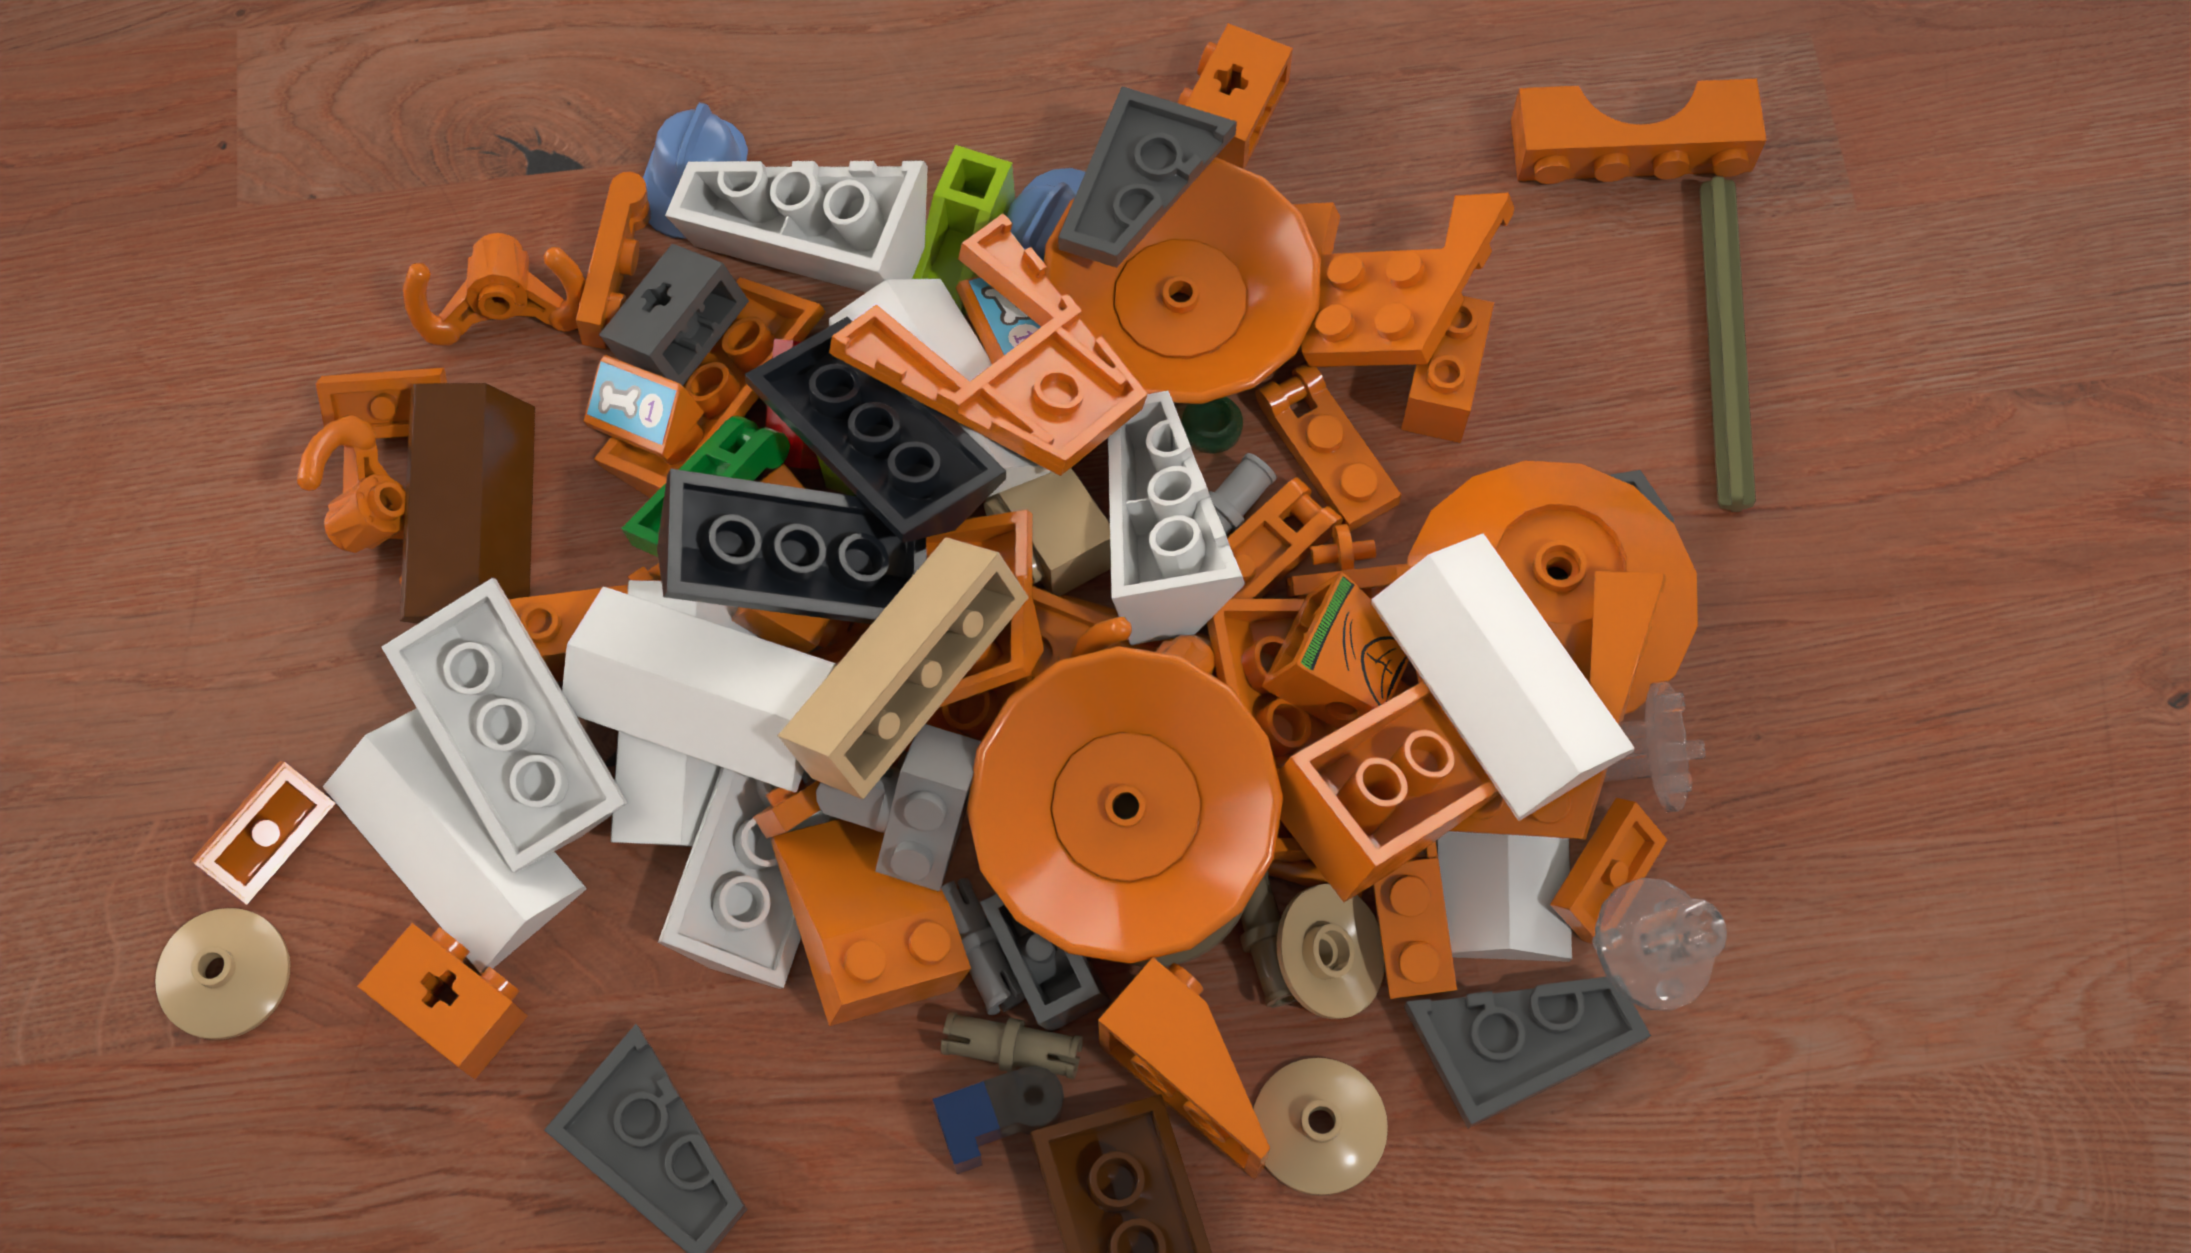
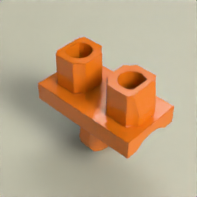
[1286,524,1407,599]

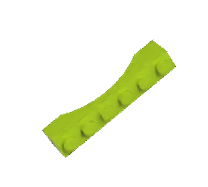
[817,145,1015,497]

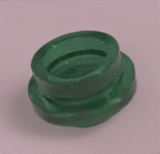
[1182,397,1243,454]

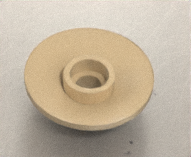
[1277,884,1385,1019]
[155,908,291,1040]
[1253,1058,1388,1196]

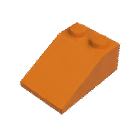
[1278,681,1500,902]
[770,819,971,1027]
[1098,957,1271,1180]

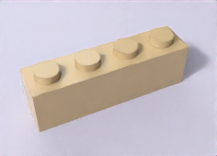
[983,468,1111,597]
[778,537,1029,800]

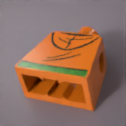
[1262,572,1412,729]

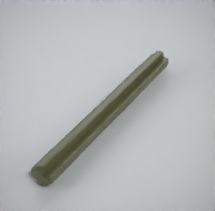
[1699,176,1756,512]

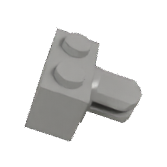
[816,724,981,891]

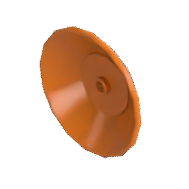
[1044,157,1321,404]
[1407,460,1698,714]
[966,646,1283,964]

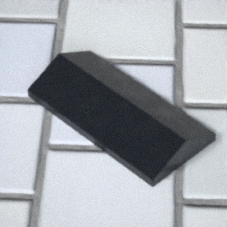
[745,316,1006,543]
[657,469,927,624]

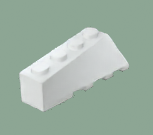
[665,161,928,293]
[1108,391,1245,645]

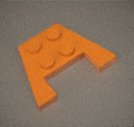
[1293,192,1515,367]

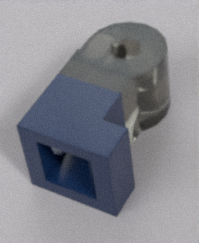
[933,1066,1064,1174]

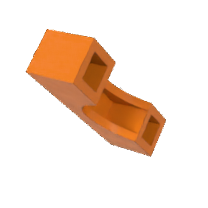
[1511,78,1767,184]

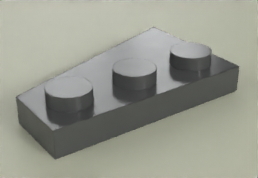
[1058,86,1237,268]
[1404,975,1651,1129]
[544,1024,748,1253]

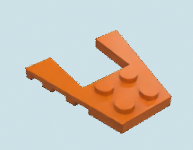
[829,213,1148,476]
[1397,566,1666,840]

